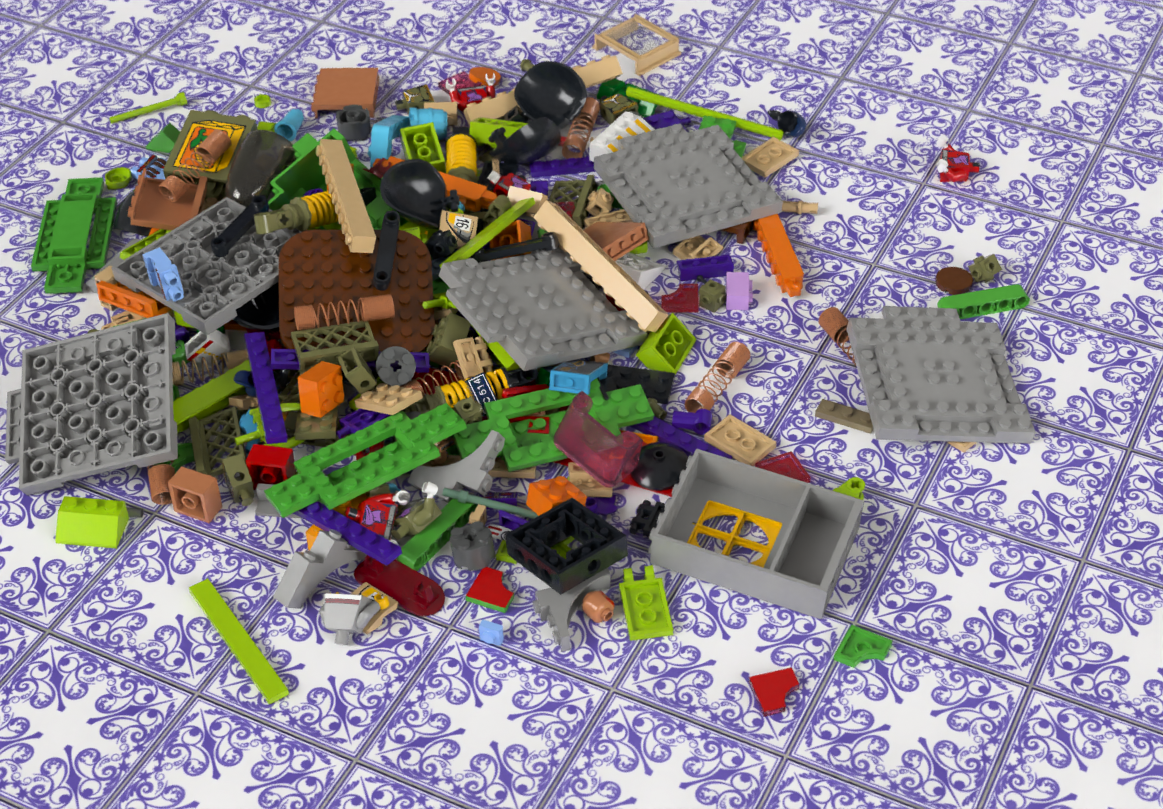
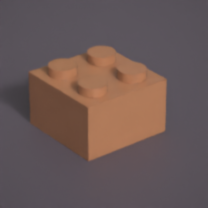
[168,466,223,523]

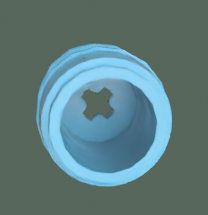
[409,107,447,140]

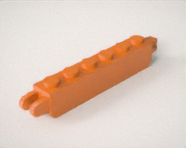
[373,156,497,212]
[752,214,804,297]

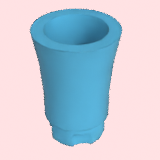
[274,109,304,142]

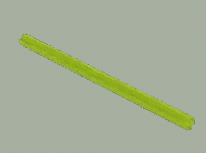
[626,86,784,140]

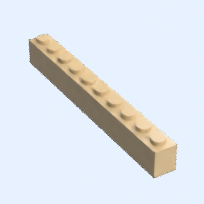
[463,55,623,128]
[316,139,376,253]
[534,200,668,333]

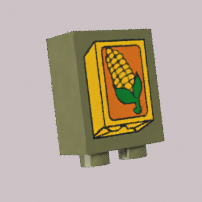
[163,110,261,201]

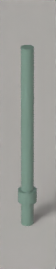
[442,487,538,519]

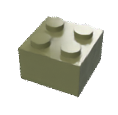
[427,312,471,367]

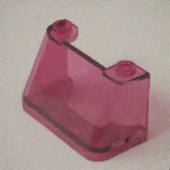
[554,391,643,488]

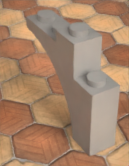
[407,430,505,503]
[273,529,367,609]
[532,568,611,652]

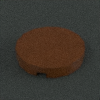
[935,267,973,295]

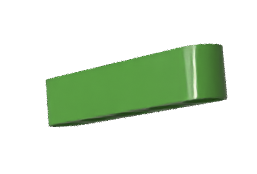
[937,284,1030,319]
[397,498,477,571]

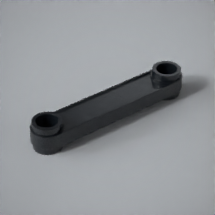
[211,195,269,257]
[373,210,400,291]
[470,232,559,263]

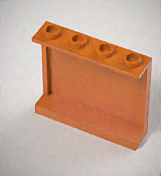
[96,281,172,318]

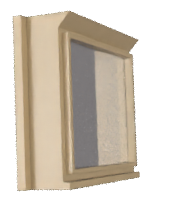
[592,14,681,76]

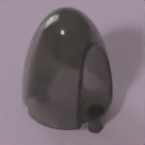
[225,130,297,207]

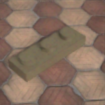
[815,399,873,434]

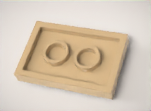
[742,137,799,178]
[354,383,423,415]
[704,414,776,466]

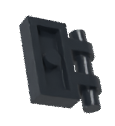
[629,500,665,537]

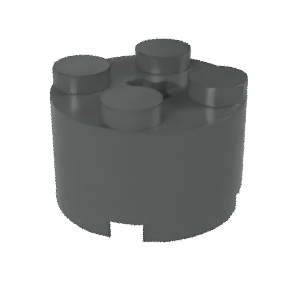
[336,105,371,141]
[375,346,416,386]
[450,521,496,571]

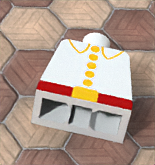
[184,330,233,365]

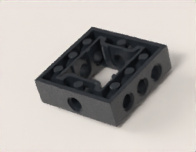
[505,498,628,595]

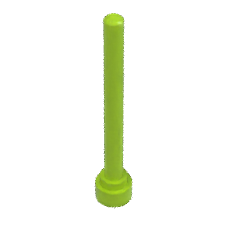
[109,92,188,123]

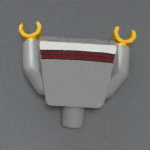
[319,592,389,645]

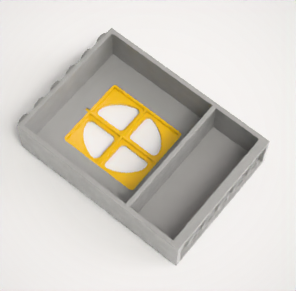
[648,448,864,620]

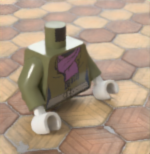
[391,482,442,540]

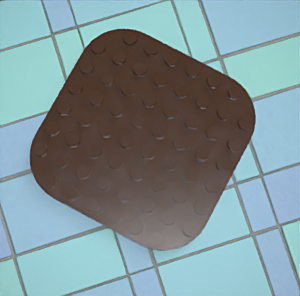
[279,229,435,353]

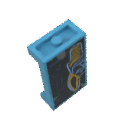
[549,359,608,395]

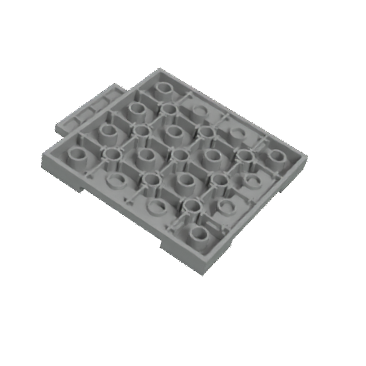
[594,124,783,248]
[111,197,308,335]
[439,244,648,371]
[847,306,1036,444]
[5,313,178,495]

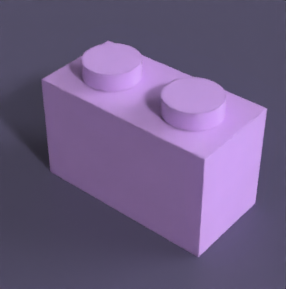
[726,272,753,310]

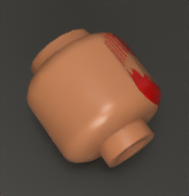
[582,591,615,623]

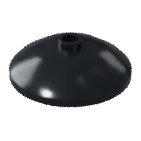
[629,442,688,491]

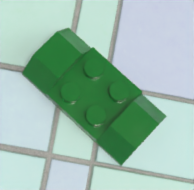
[596,78,659,117]

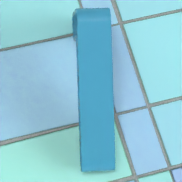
[370,115,409,168]

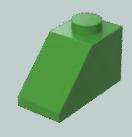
[145,123,180,153]

